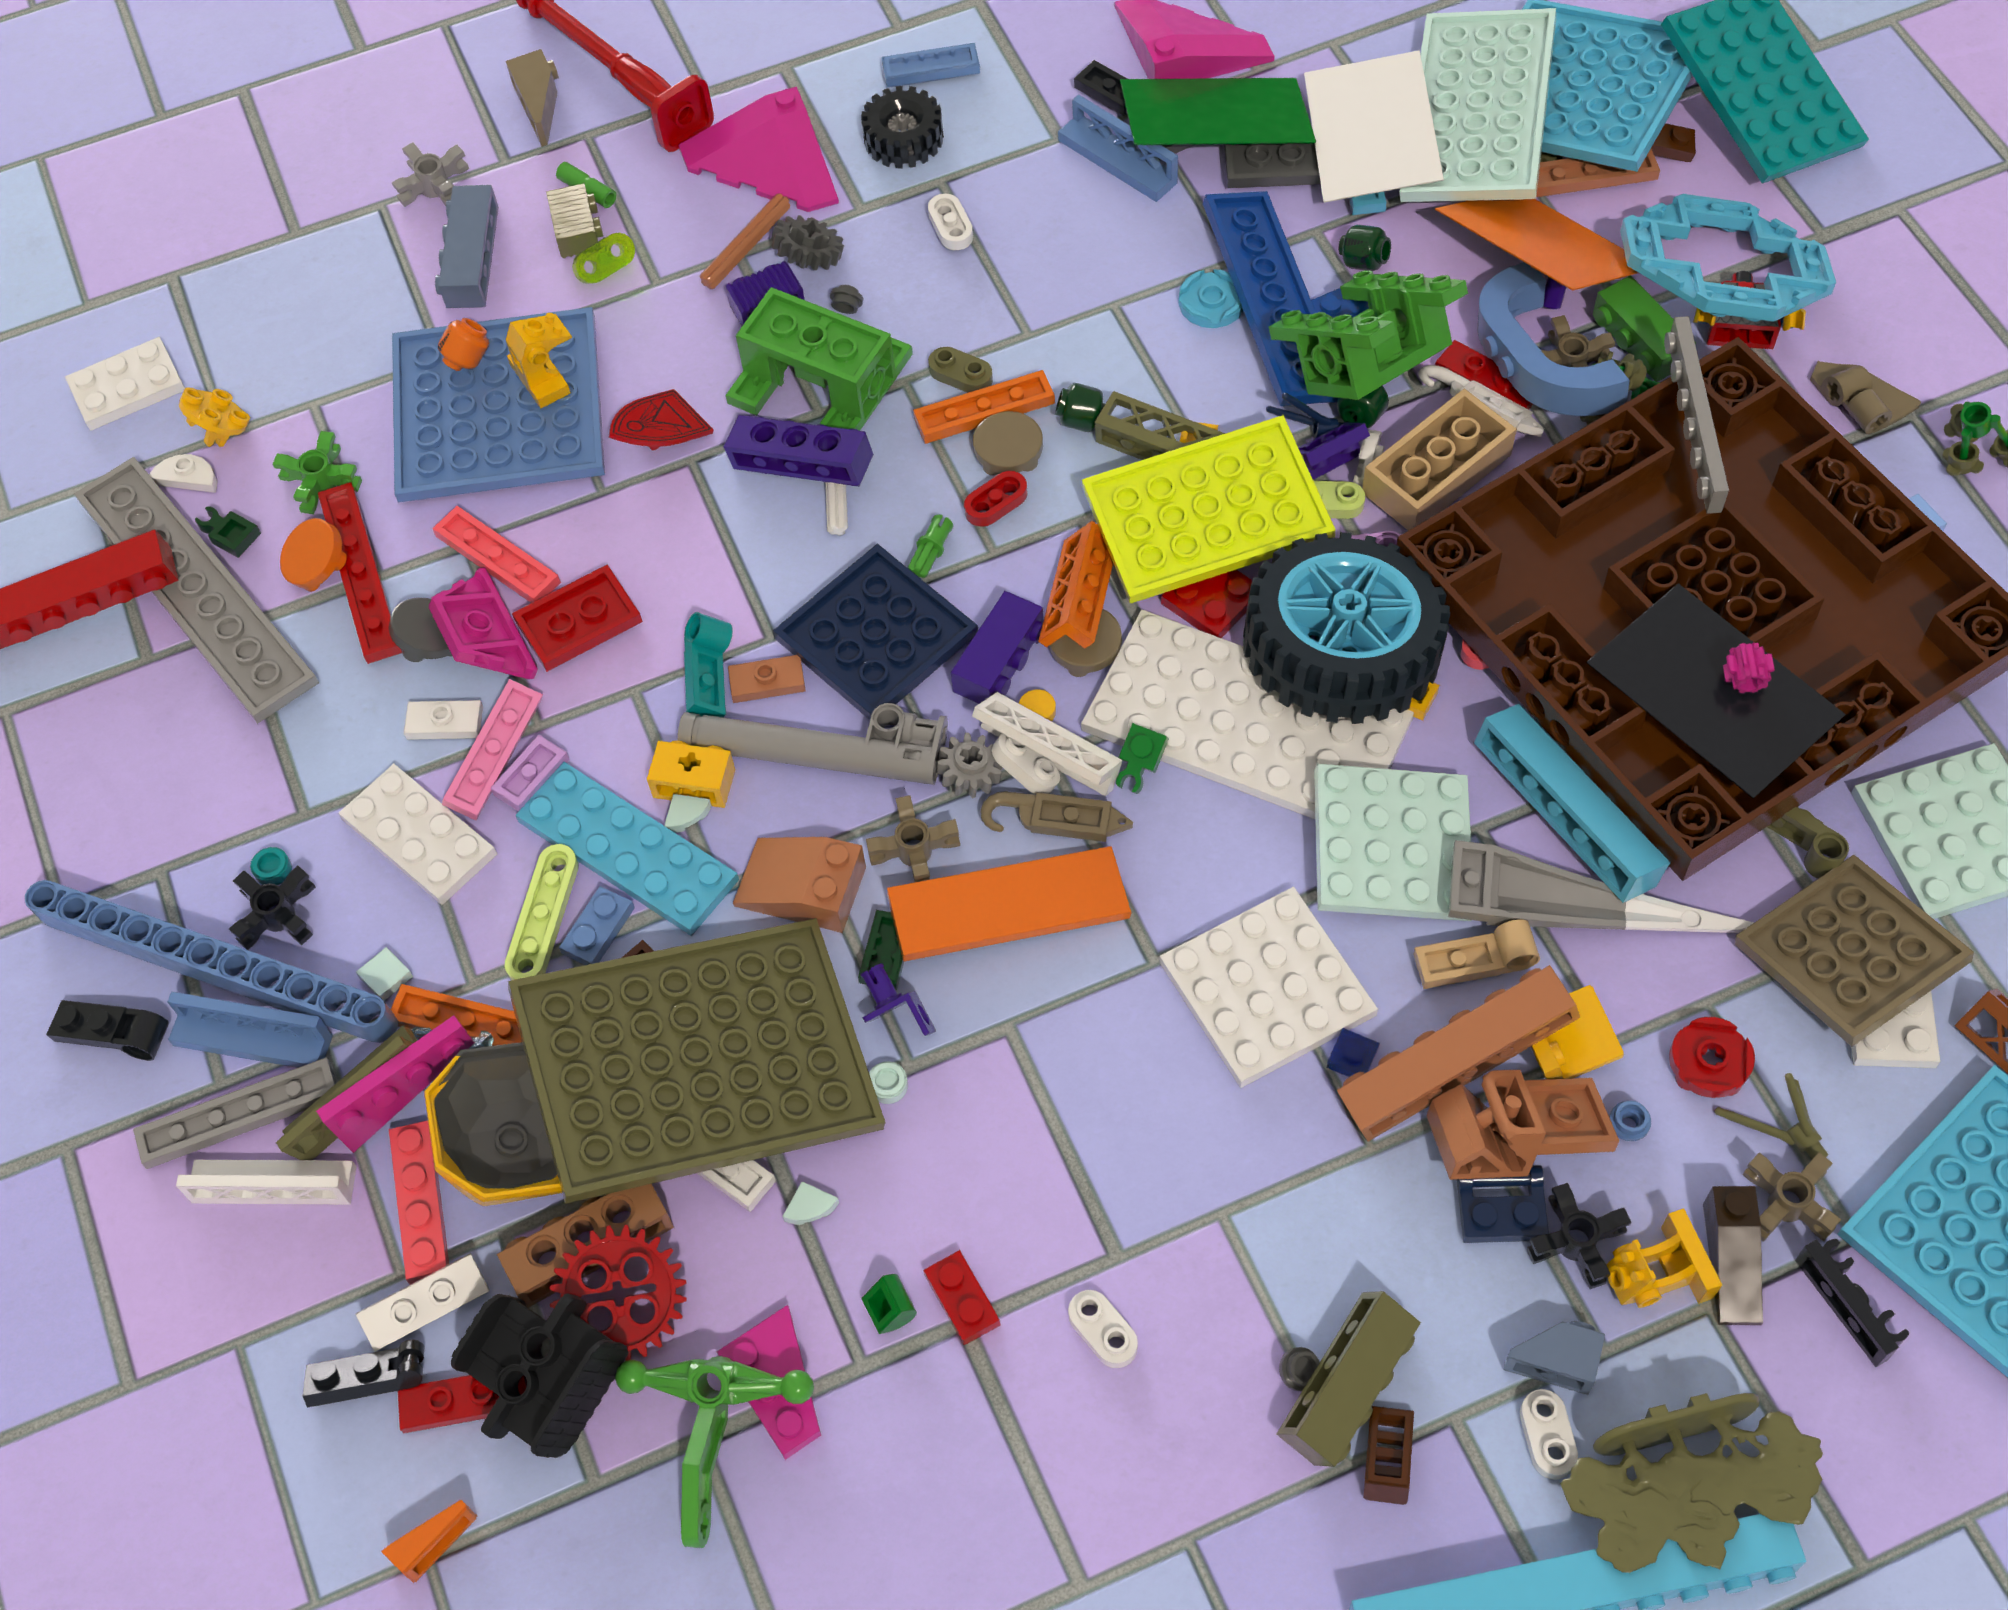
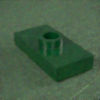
[858,910,904,990]

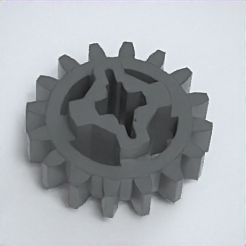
[771,215,844,270]

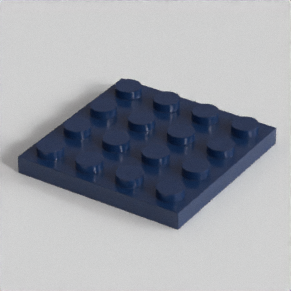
[773,543,978,720]

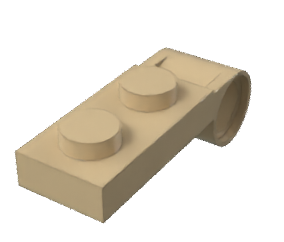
[1413,919,1540,989]

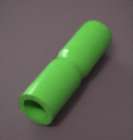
[556,162,617,208]

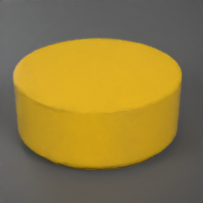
[1019,689,1056,721]

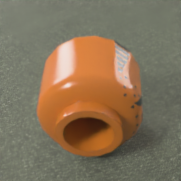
[438,318,489,371]

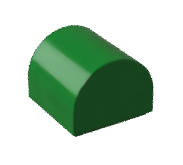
[861,1274,917,1334]

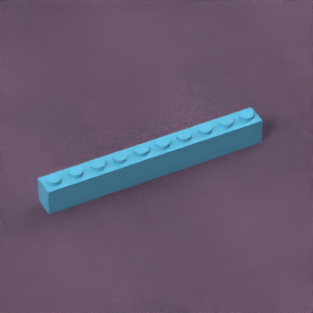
[1348,1514,1807,1610]

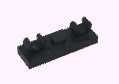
[1795,1239,1909,1367]

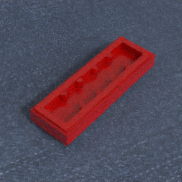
[1435,340,1533,410]
[398,1375,527,1434]

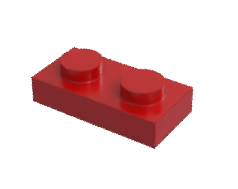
[923,1250,1001,1345]

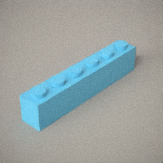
[1474,704,1670,903]

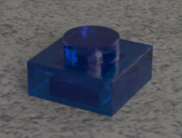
[1326,1028,1380,1077]

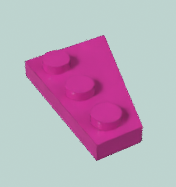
[717,1305,821,1460]

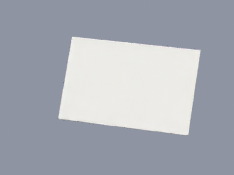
[1304,50,1444,203]

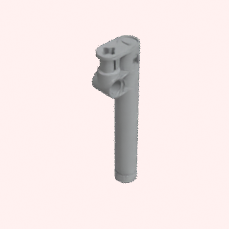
[678,703,948,785]

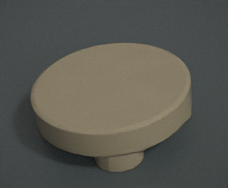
[973,411,1043,475]
[1049,609,1122,677]

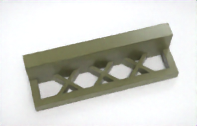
[1095,391,1225,460]
[276,1026,417,1160]

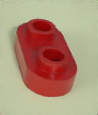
[964,471,1027,527]

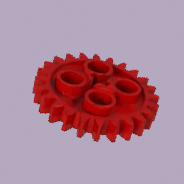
[549,1225,687,1361]

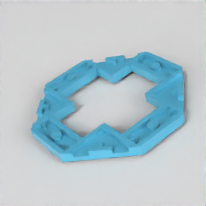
[1620,194,1836,322]

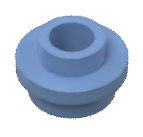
[1609,1101,1651,1141]

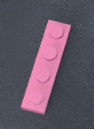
[442,679,543,820]

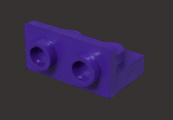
[1298,422,1370,480]

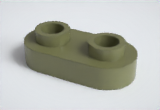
[928,347,993,393]

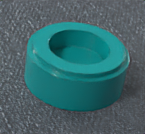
[250,847,292,885]

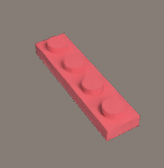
[432,506,561,603]
[389,1120,449,1285]

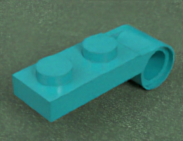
[684,612,733,717]

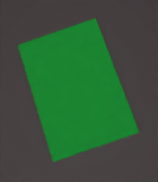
[1120,78,1316,145]

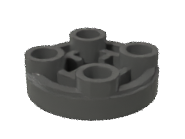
[389,598,452,662]

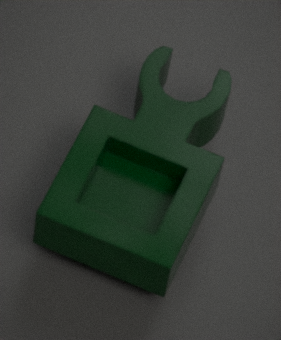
[195,506,261,558]

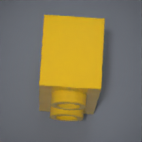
[647,741,736,808]

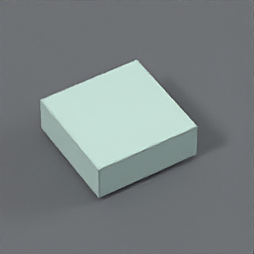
[356,947,413,1001]

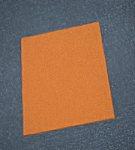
[1435,199,1638,291]

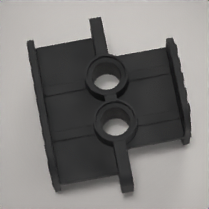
[451,1294,628,1458]

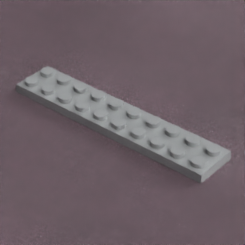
[74,457,319,724]

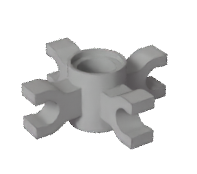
[392,142,469,207]

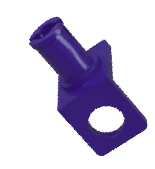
[860,963,936,1036]

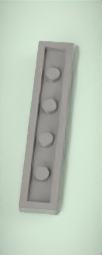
[133,1057,337,1169]

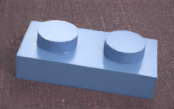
[559,886,635,965]

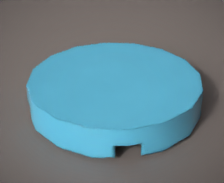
[1179,269,1243,328]

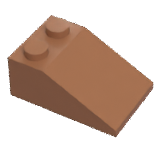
[733,837,866,933]

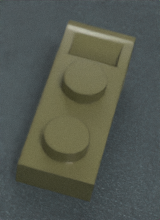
[1767,807,1849,879]

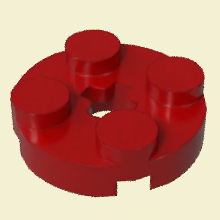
[1669,1017,1755,1098]

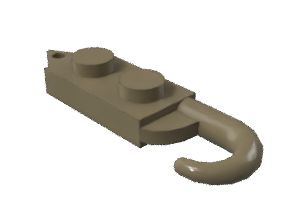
[981,791,1133,842]

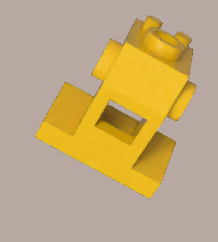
[506,313,572,409]
[1606,1208,1722,1308]

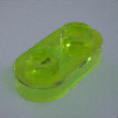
[572,233,635,284]

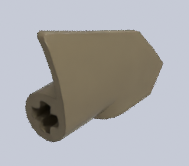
[1810,361,1921,434]

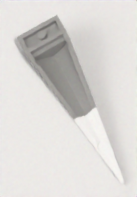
[1448,840,1754,933]

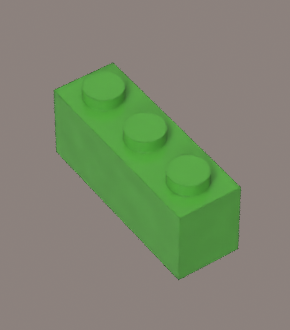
[1592,275,1696,382]

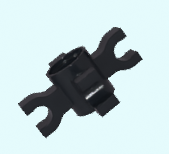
[229,865,316,950]
[1527,1183,1631,1289]

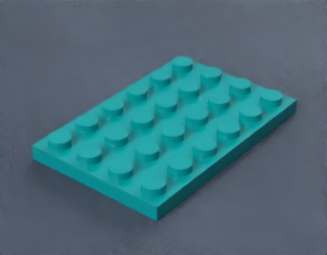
[1661,0,1869,184]

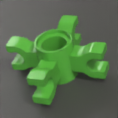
[272,431,362,514]

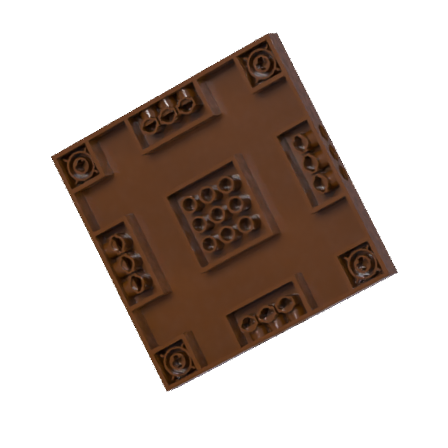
[1396,337,2008,881]

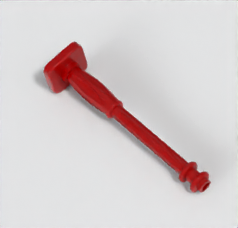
[516,0,714,152]

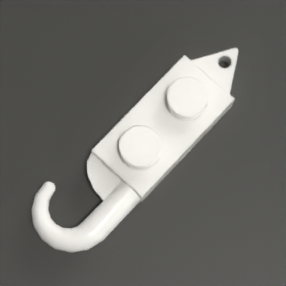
[1418,365,1544,437]

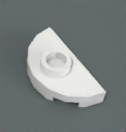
[1353,430,1384,487]
[149,454,218,493]

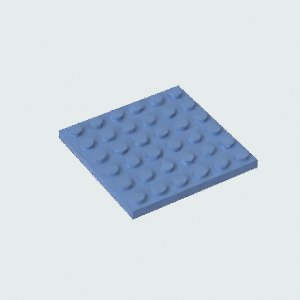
[392,307,605,503]

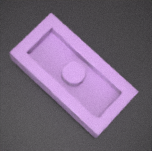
[490,735,570,812]

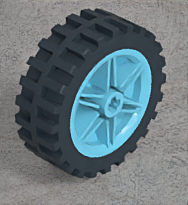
[1243,532,1450,724]

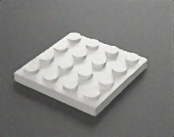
[1159,886,1378,1088]

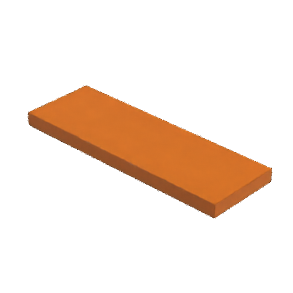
[887,846,1131,962]

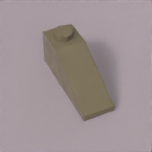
[506,49,559,147]

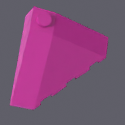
[1114,0,1275,79]
[679,86,839,212]

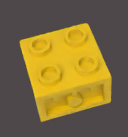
[1531,985,1624,1079]

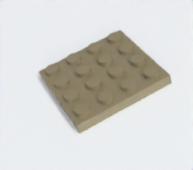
[1735,855,1974,1047]

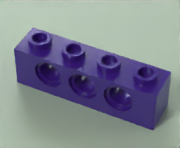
[724,415,874,487]

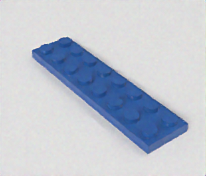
[1203,191,1338,406]

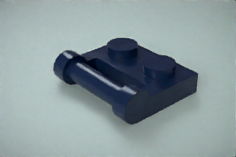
[1457,1165,1549,1243]

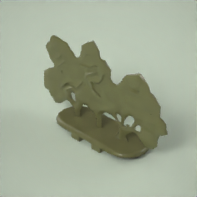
[1560,1393,1823,1573]

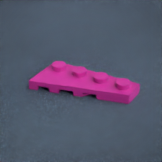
[316,1015,475,1153]

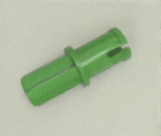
[908,515,953,578]

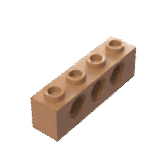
[497,1184,674,1308]

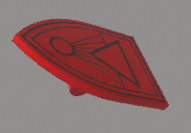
[609,389,714,451]

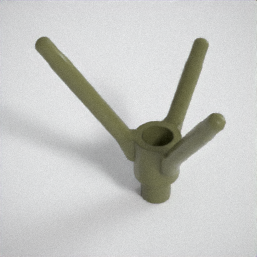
[1714,1073,1829,1159]

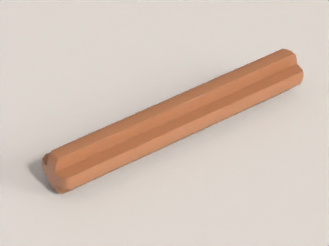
[700,193,790,289]

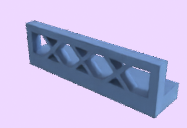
[1058,94,1178,202]
[167,991,333,1068]

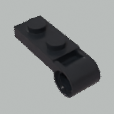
[46,1000,169,1061]

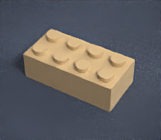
[1362,388,1517,531]

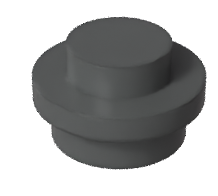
[830,285,864,314]
[1279,1347,1320,1391]

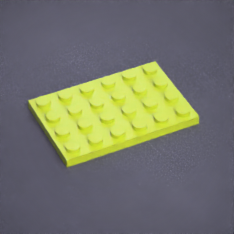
[1082,415,1336,604]

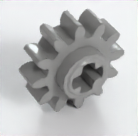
[936,733,1003,798]

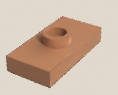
[728,655,806,703]

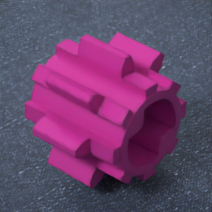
[1723,642,1775,693]

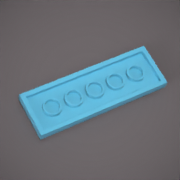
[515,762,739,936]

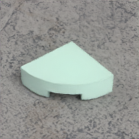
[664,794,712,833]
[782,1181,839,1225]

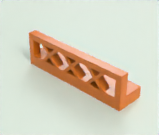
[1038,520,1113,649]

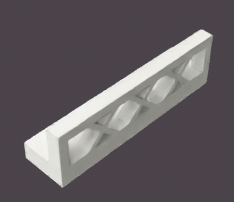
[972,692,1123,796]
[176,1160,357,1205]

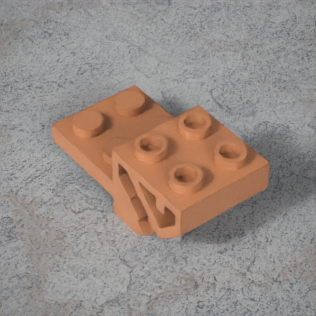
[1426,1070,1619,1180]

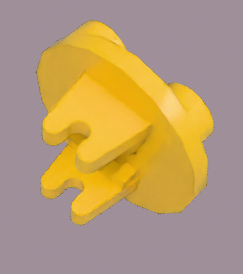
[179,387,250,447]

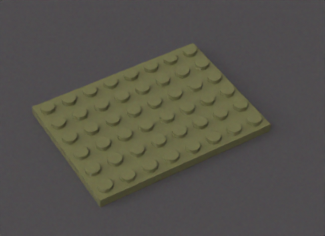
[508,918,886,1204]

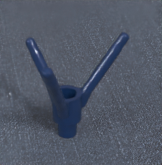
[1266,392,1344,439]

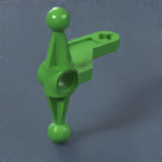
[615,1356,814,1548]

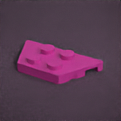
[428,567,538,679]

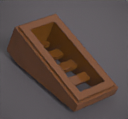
[1363,1406,1414,1505]

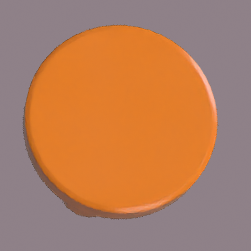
[280,518,347,592]

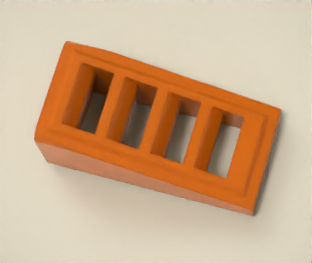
[381,1500,477,1583]

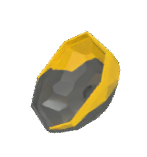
[424,1042,562,1206]

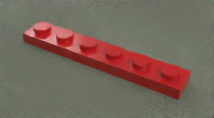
[318,482,402,664]

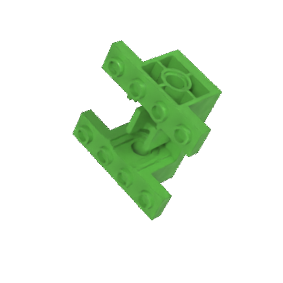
[1268,270,1468,400]
[726,287,913,431]

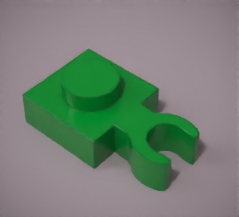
[1116,723,1169,794]

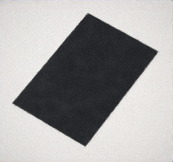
[1586,583,1846,799]

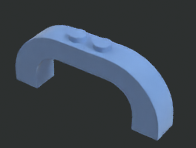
[1477,262,1630,416]

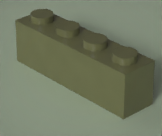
[1276,1291,1421,1467]

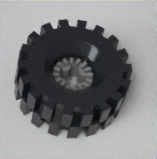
[861,86,944,169]

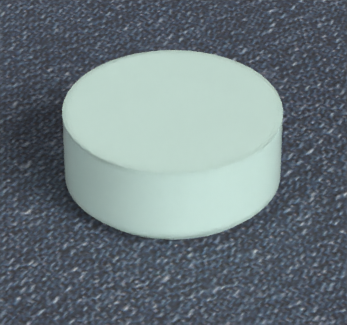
[869,1061,908,1104]

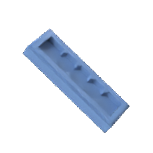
[882,43,980,87]

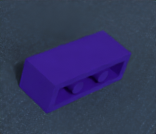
[950,591,1044,704]

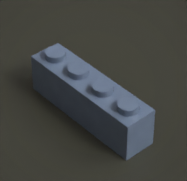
[435,185,499,308]

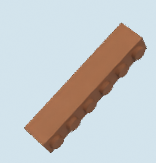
[1337,965,1580,1141]

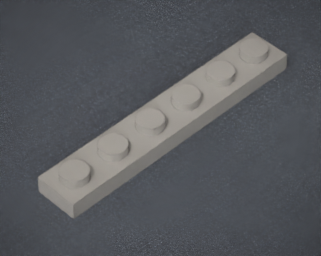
[1664,316,1729,513]

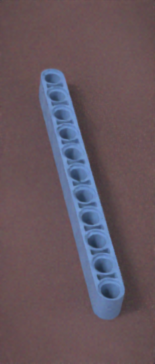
[25,880,398,1043]

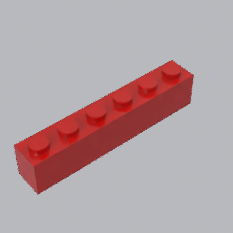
[0,529,179,649]

